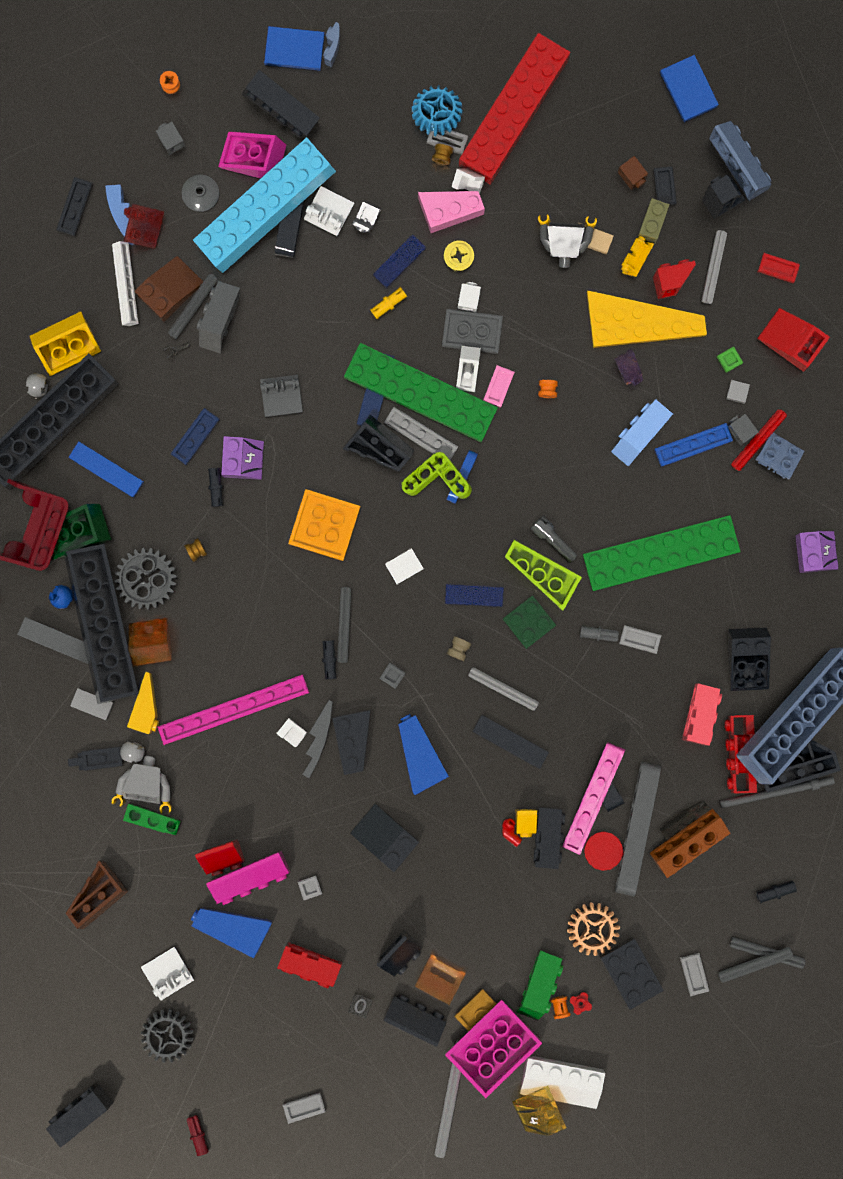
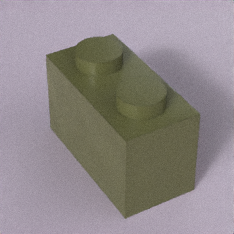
[637,198,670,245]

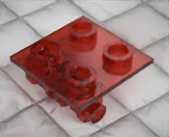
[124,204,164,248]

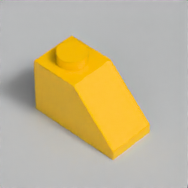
[515,809,537,837]

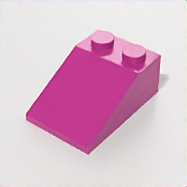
[218,132,286,179]

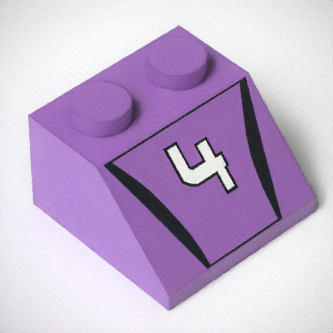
[221,437,264,480]
[795,531,838,573]

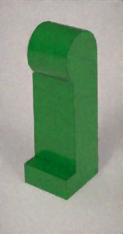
[123,803,181,835]

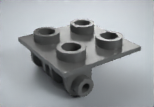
[260,375,303,417]

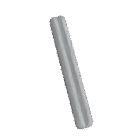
[701,230,727,304]
[468,667,539,711]

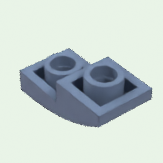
[323,22,340,68]

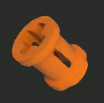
[550,996,571,1019]

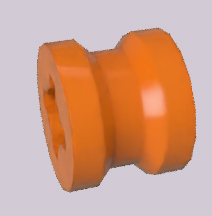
[160,71,180,94]
[538,380,558,398]

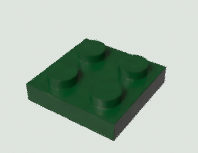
[502,595,556,649]

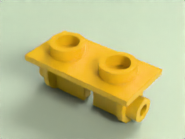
[621,236,654,277]

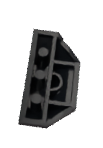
[764,739,841,793]

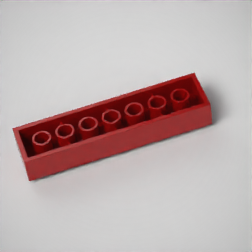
[459,33,570,185]

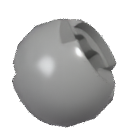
[26,373,48,397]
[120,741,145,764]

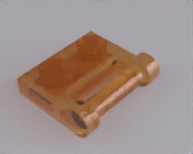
[415,955,466,1005]

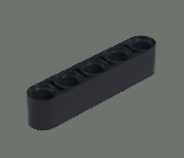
[275,200,305,258]

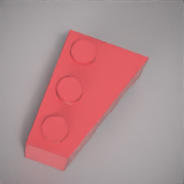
[682,684,722,746]

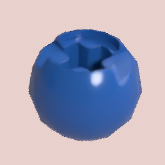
[49,585,73,609]

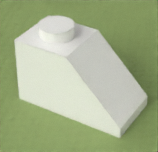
[456,346,481,392]

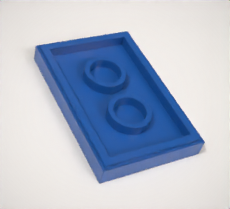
[264,26,325,71]
[660,55,719,122]

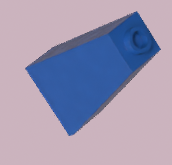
[398,714,449,795]
[191,907,273,958]

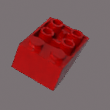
[757,308,830,372]

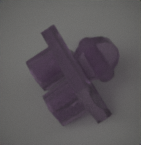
[615,349,643,386]

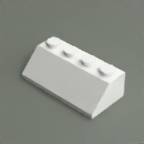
[520,1055,605,1109]

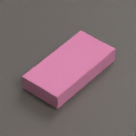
[483,365,514,408]

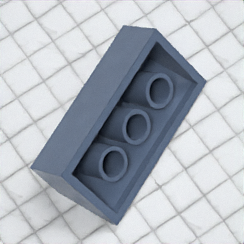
[709,121,771,201]

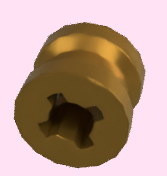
[432,144,453,165]
[184,538,207,562]

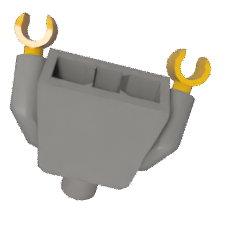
[112,756,172,813]

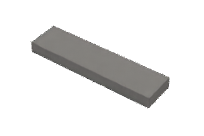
[384,407,458,460]

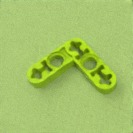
[402,452,472,499]

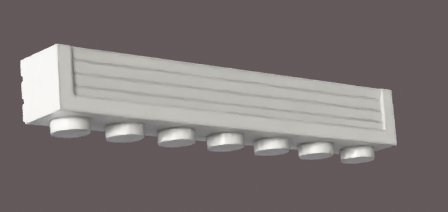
[112,241,139,326]

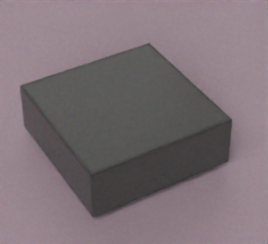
[379,663,406,689]

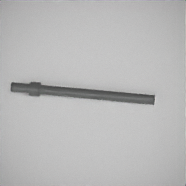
[720,776,835,808]

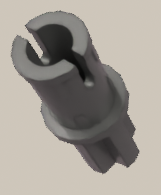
[580,625,619,642]

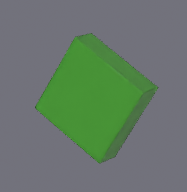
[717,347,743,373]

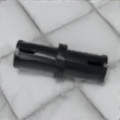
[208,468,224,507]
[322,640,337,680]
[756,880,797,904]

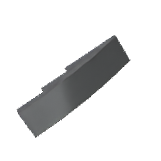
[17,617,88,664]
[302,700,333,778]

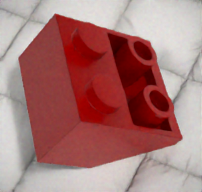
[653,259,696,299]

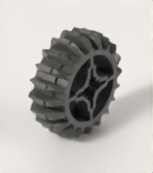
[141,1009,194,1063]

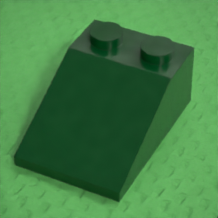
[52,504,111,560]

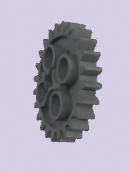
[114,548,177,610]

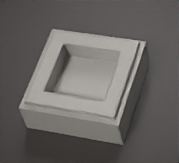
[726,380,750,404]
[298,875,322,900]

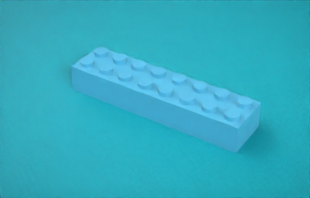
[193,137,336,273]

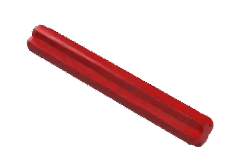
[731,409,787,471]

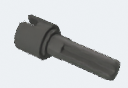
[530,515,577,562]

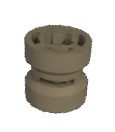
[447,636,471,661]

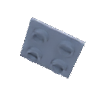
[755,433,805,479]

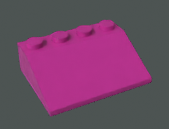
[445,1000,542,1099]

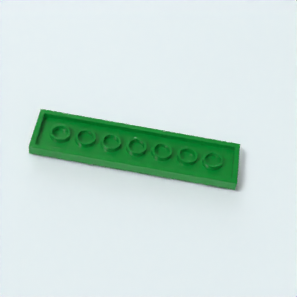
[344,343,498,442]
[582,515,741,592]

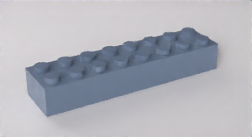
[736,648,843,784]

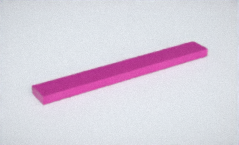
[158,675,309,745]

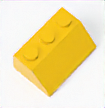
[30,312,101,376]

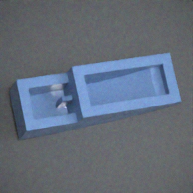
[105,185,134,245]

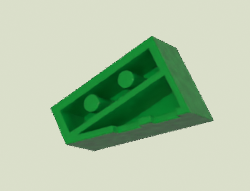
[516,951,563,1021]

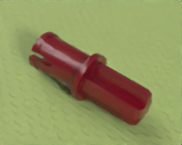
[187,1115,209,1156]

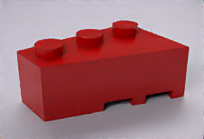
[277,942,342,988]

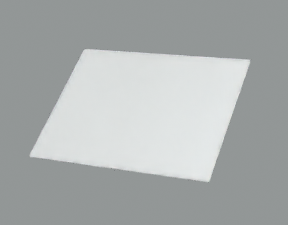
[385,548,423,584]

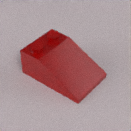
[195,839,245,877]

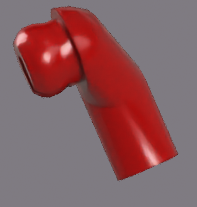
[502,818,522,847]

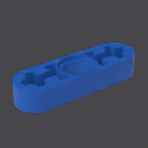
[447,450,478,504]

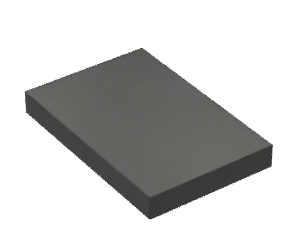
[442,309,503,354]

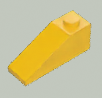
[127,672,159,734]

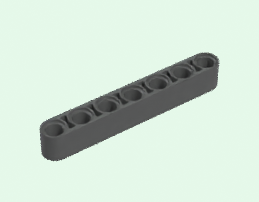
[615,762,661,897]

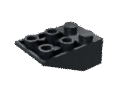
[728,627,771,691]

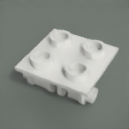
[304,186,354,236]
[141,947,194,1000]

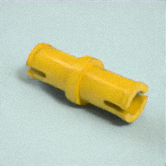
[370,287,407,319]

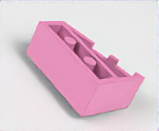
[418,191,485,233]

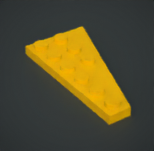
[587,291,707,348]

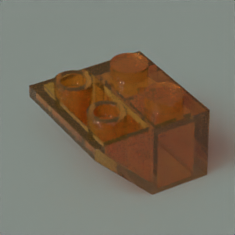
[129,618,172,666]

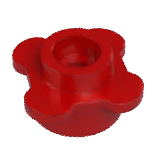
[570,992,592,1015]

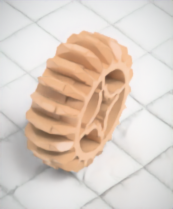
[567,902,620,956]

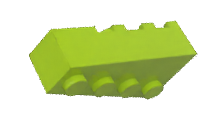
[505,540,582,611]

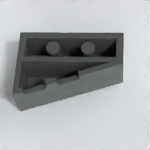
[197,281,240,354]

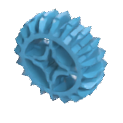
[412,85,463,137]

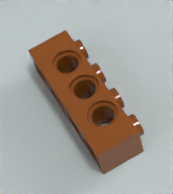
[650,809,730,878]

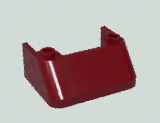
[0,479,68,571]

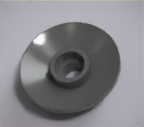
[182,175,219,212]

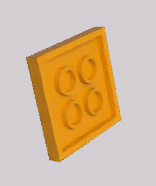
[288,489,360,561]

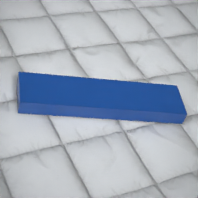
[654,423,733,467]
[69,442,144,498]

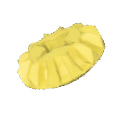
[444,241,474,271]

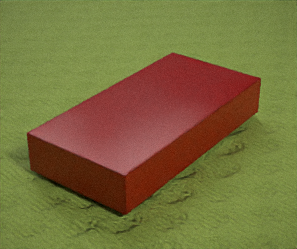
[757,253,800,283]

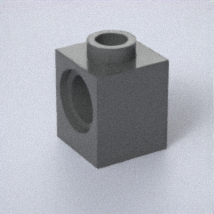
[156,122,185,155]
[728,414,759,446]

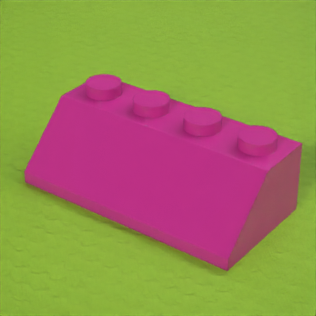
[206,851,290,905]

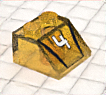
[512,1086,567,1136]

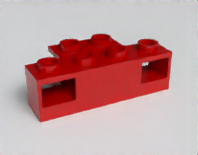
[725,715,757,793]

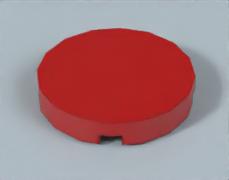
[584,832,623,871]

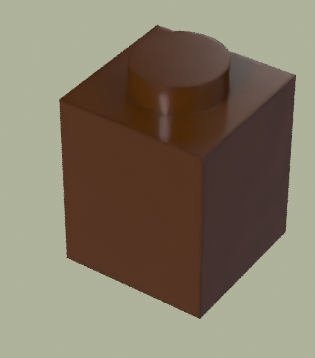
[618,156,648,190]

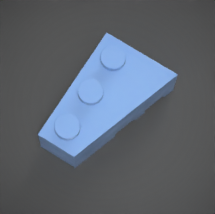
[611,399,673,466]

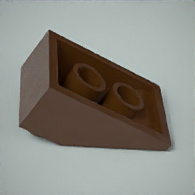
[134,256,203,322]

